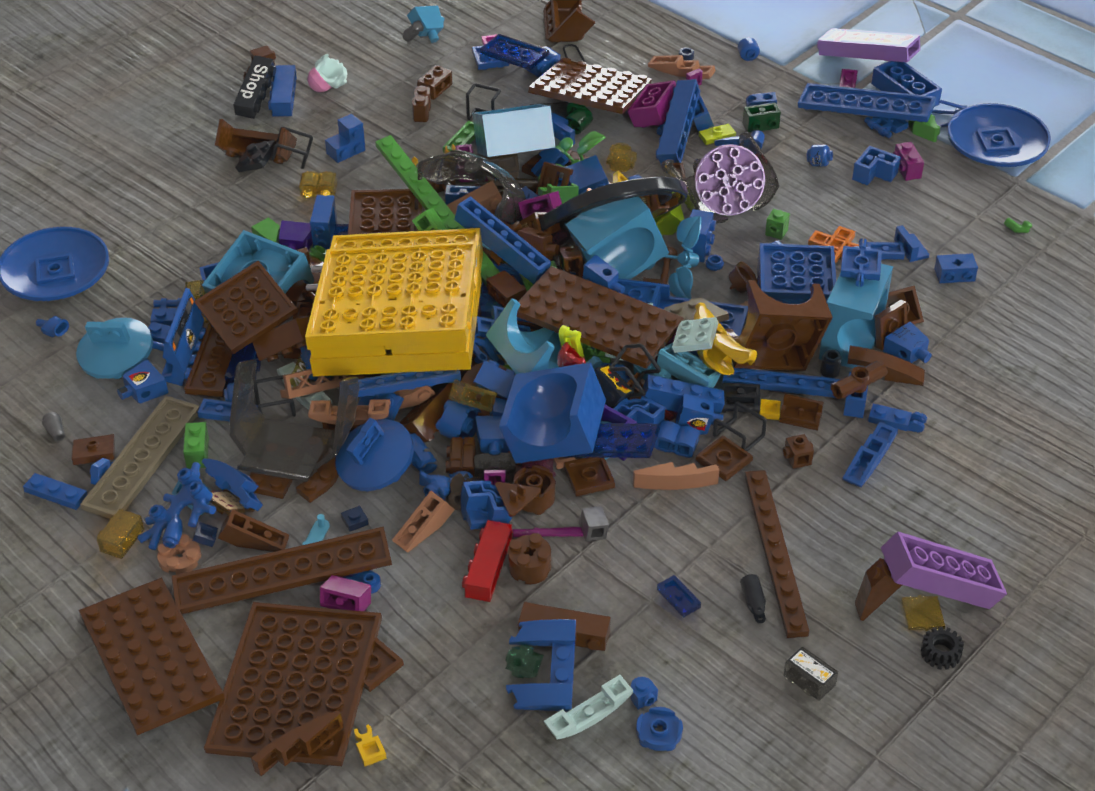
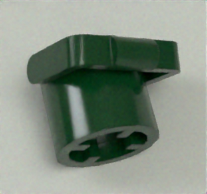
[565,102,593,134]

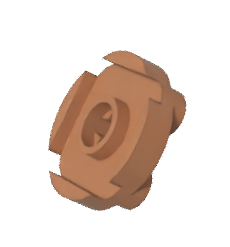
[157,534,201,574]

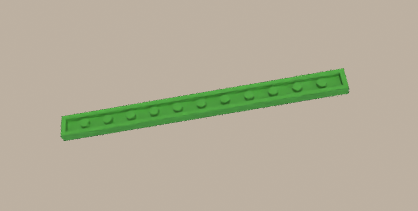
[375,135,500,287]

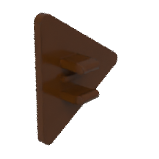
[495,482,541,517]

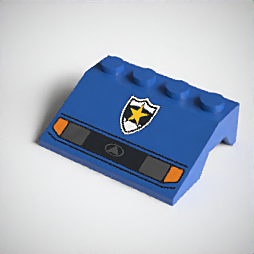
[161,288,206,386]

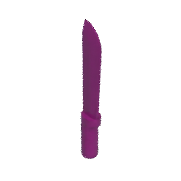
[513,527,584,537]

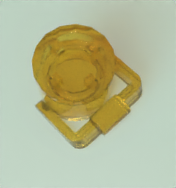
[606,143,637,172]

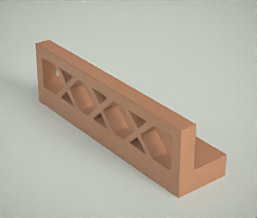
[280,369,358,399]

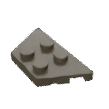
[664,297,729,322]

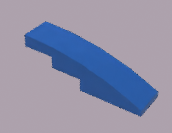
[843,422,898,488]

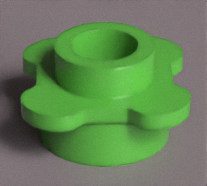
[309,245,327,262]

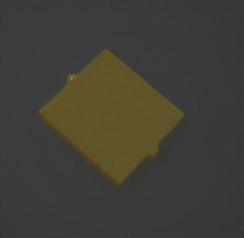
[901,595,945,631]

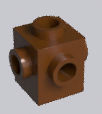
[783,434,814,469]

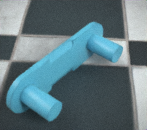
[303,514,330,545]

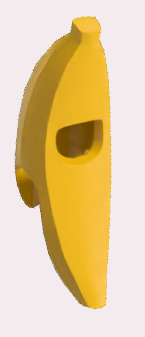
[694,302,757,375]

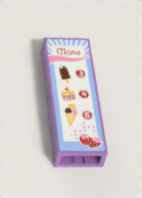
[817,28,921,62]

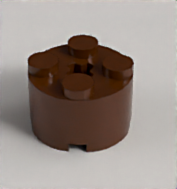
[514,465,555,515]
[508,533,551,585]

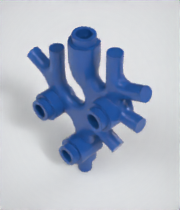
[138,462,216,550]

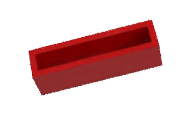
[462,520,512,602]

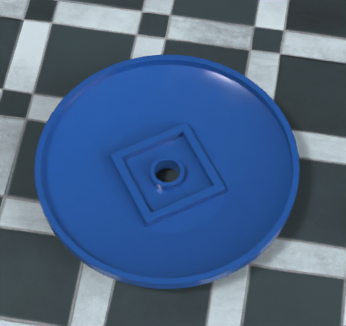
[947,103,1051,167]
[0,227,109,301]

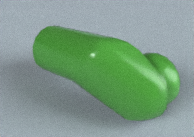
[1004,218,1032,233]

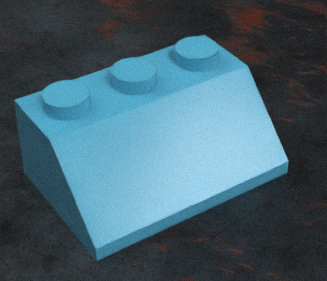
[657,343,721,388]

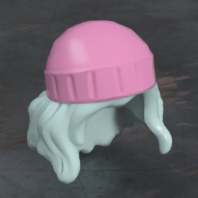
[307,54,347,93]

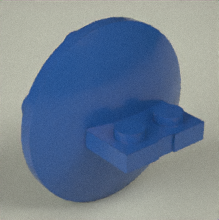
[335,418,414,492]

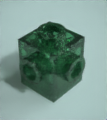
[505,644,544,679]

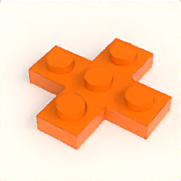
[808,226,859,264]

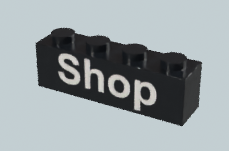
[233,55,277,119]

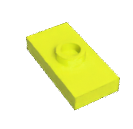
[699,123,736,145]

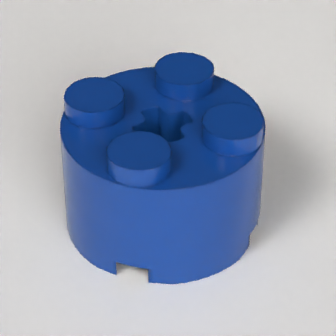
[436,398,481,439]

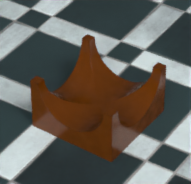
[726,280,833,371]

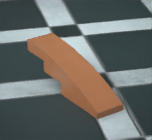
[648,55,716,79]
[633,462,719,490]

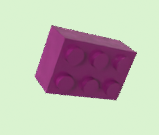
[628,80,676,128]

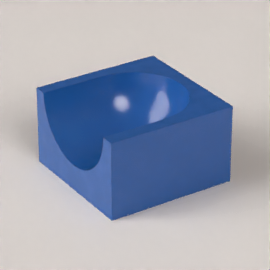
[499,362,606,463]

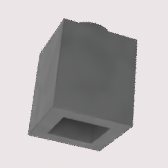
[579,506,609,541]

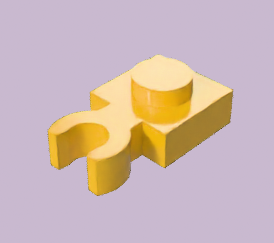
[354,724,387,767]

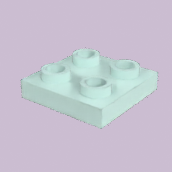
[672,317,718,353]

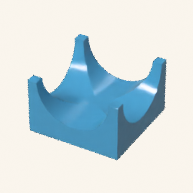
[202,230,315,329]
[486,298,602,374]

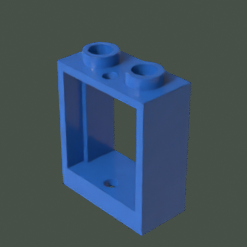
[310,195,337,250]

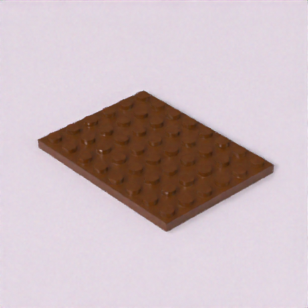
[204,602,382,767]

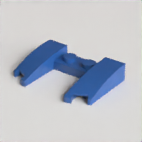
[506,619,576,712]

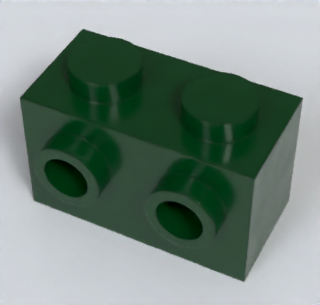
[742,102,781,133]

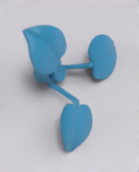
[645,216,701,299]

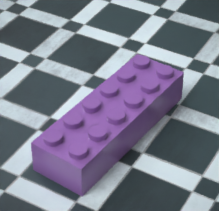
[881,532,1007,609]

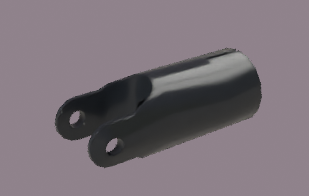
[740,574,766,623]

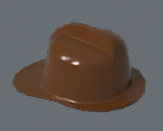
[728,261,757,293]

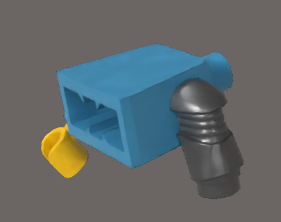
[402,6,444,43]

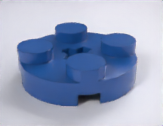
[636,707,683,751]

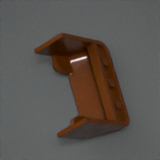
[543,0,595,42]
[215,119,297,164]

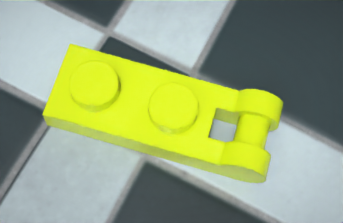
[558,325,584,358]

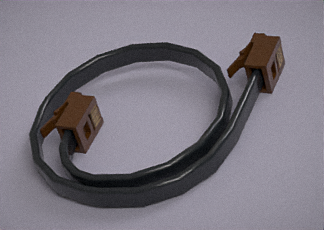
[519,177,688,234]

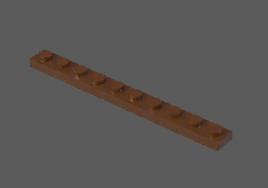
[745,470,809,638]

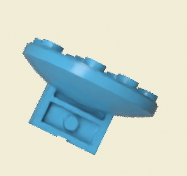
[76,318,153,379]

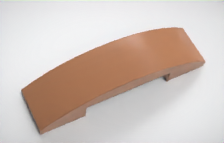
[308,399,391,426]

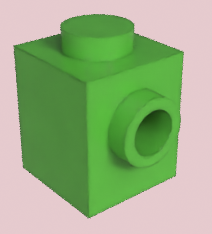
[765,209,790,240]

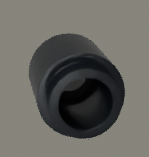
[820,350,842,378]

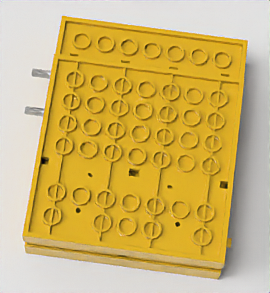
[305,228,483,377]

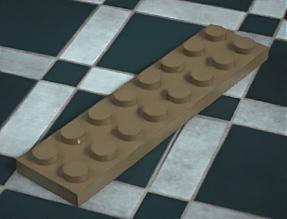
[80,396,200,521]

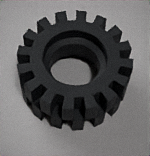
[921,627,964,670]

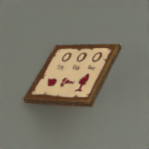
[210,490,255,514]

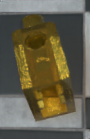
[449,379,497,412]

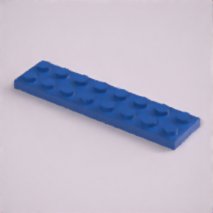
[798,83,936,122]

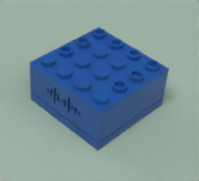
[757,243,836,304]

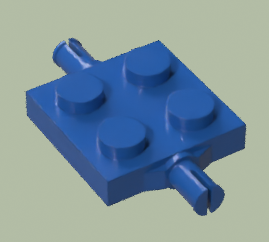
[840,238,882,287]

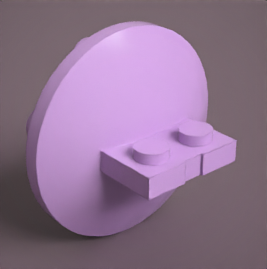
[695,145,765,216]

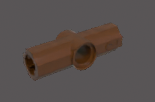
[831,360,888,399]

